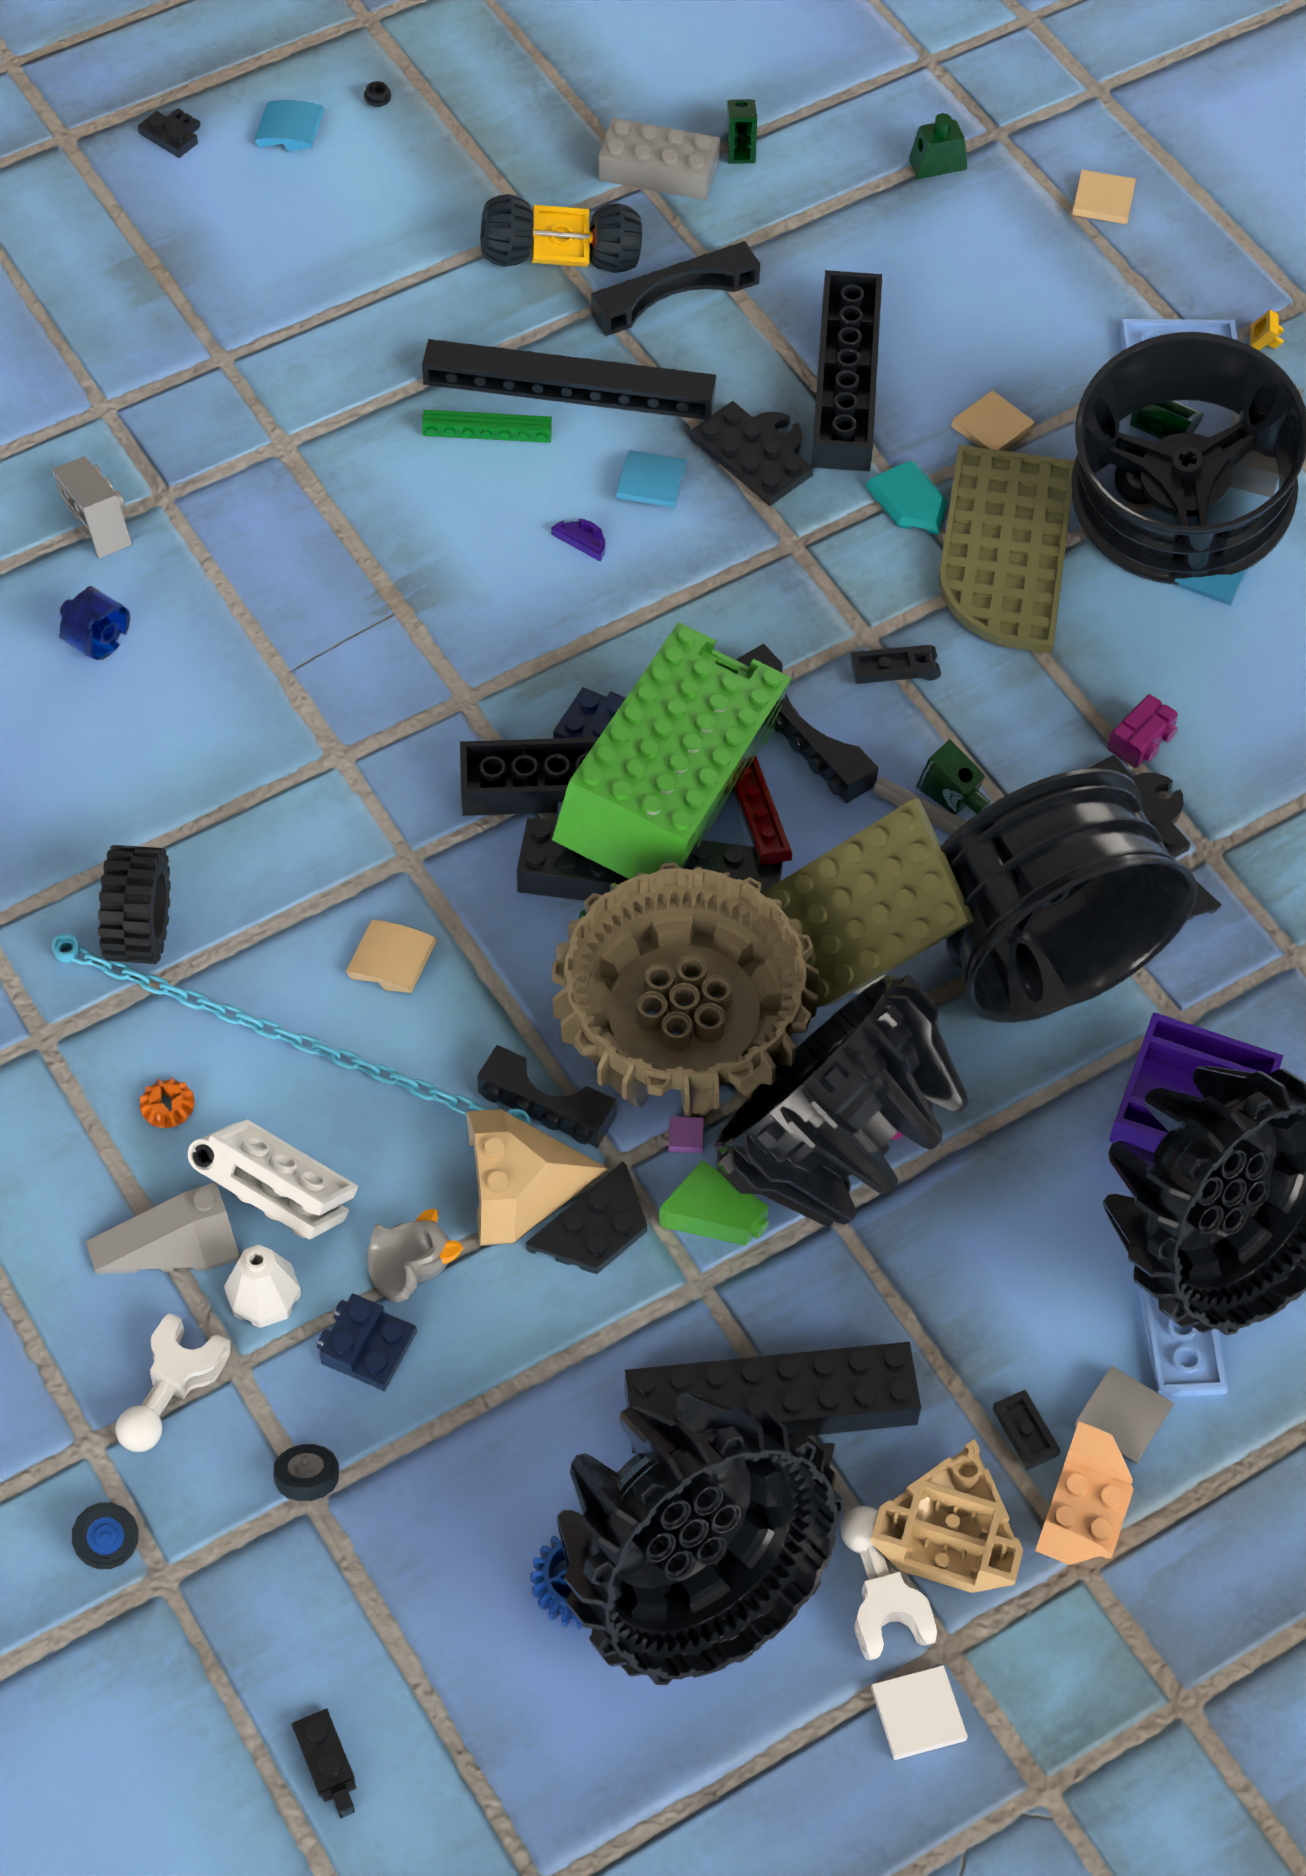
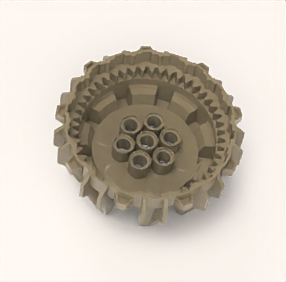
[552,862,818,1117]

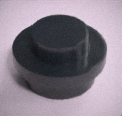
[364,81,391,107]

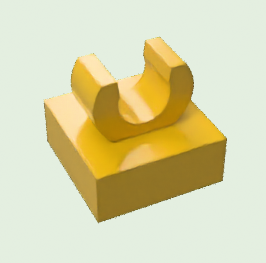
[1250,309,1284,351]

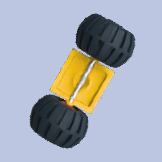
[480,194,642,273]

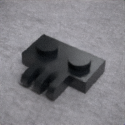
[138,108,201,158]

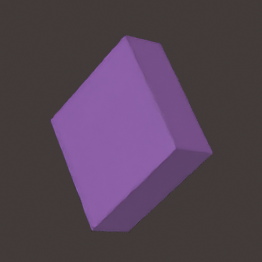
[668,1116,704,1153]

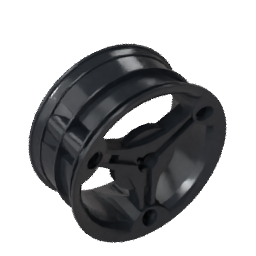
[1071,332,1306,585]
[940,768,1197,1023]

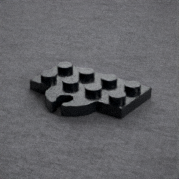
[690,401,813,506]
[1088,755,1191,859]

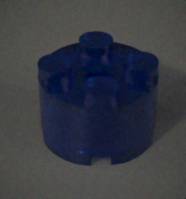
[59,586,130,660]

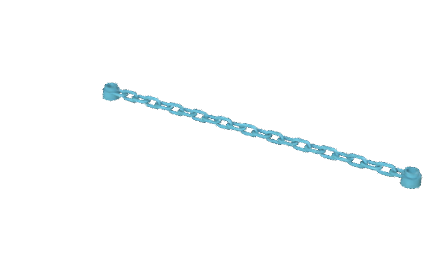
[52,933,530,1125]

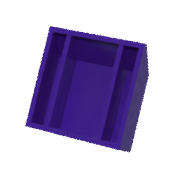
[1109,1012,1284,1153]

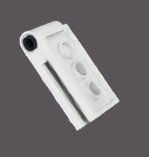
[188,1119,358,1239]

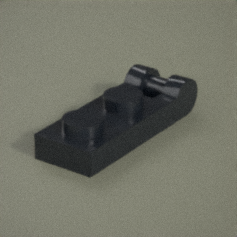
[851,645,941,684]

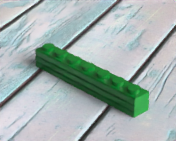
[422,410,552,443]

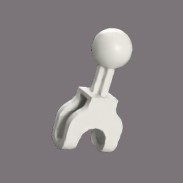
[115,1313,231,1452]
[840,1506,937,1660]

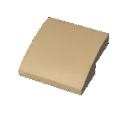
[346,919,437,993]

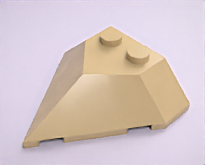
[466,1109,609,1246]
[870,1439,1023,1593]

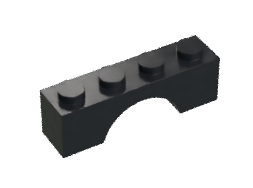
[477,1045,617,1148]

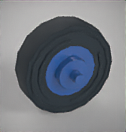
[72,1502,139,1569]

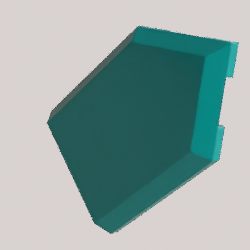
[865,460,948,535]

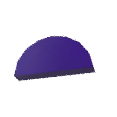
[551,519,605,562]

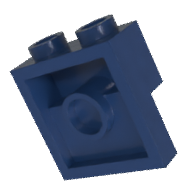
[553,687,626,738]
[317,1293,417,1391]

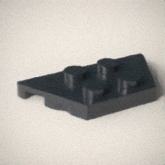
[525,1161,647,1274]

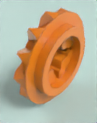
[140,1077,195,1128]

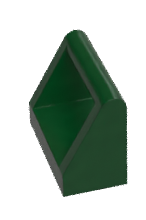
[1130,401,1204,439]

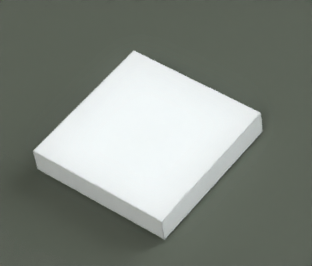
[871,1665,968,1760]

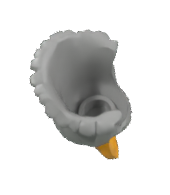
[367,1208,463,1303]

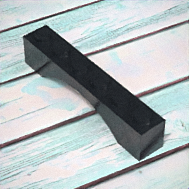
[591,241,760,336]
[735,643,879,804]

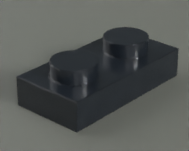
[992,1390,1060,1470]

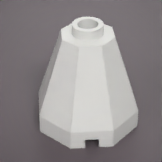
[224,1245,301,1328]

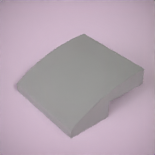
[1074,1366,1174,1464]

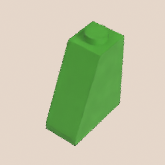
[659,1160,769,1246]

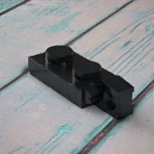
[291,1708,357,1818]

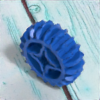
[530,1535,583,1630]

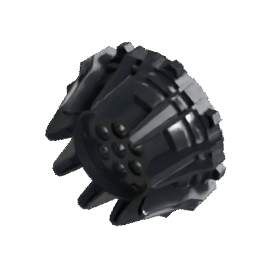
[714,974,969,1227]
[1103,1066,1306,1335]
[557,1393,844,1685]

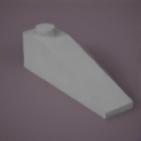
[85,1182,240,1274]

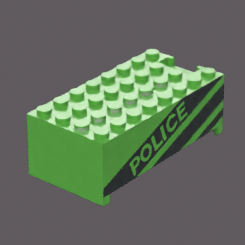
[552,622,792,879]

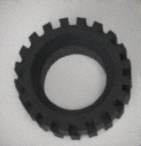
[98,845,171,964]

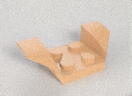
[1035,1421,1134,1565]

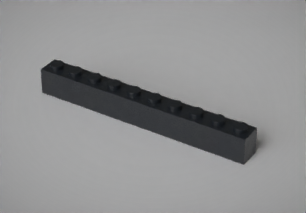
[422,339,716,420]

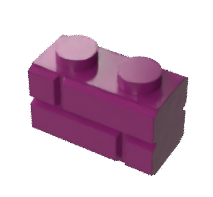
[1107,694,1178,768]

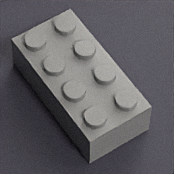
[599,118,720,200]

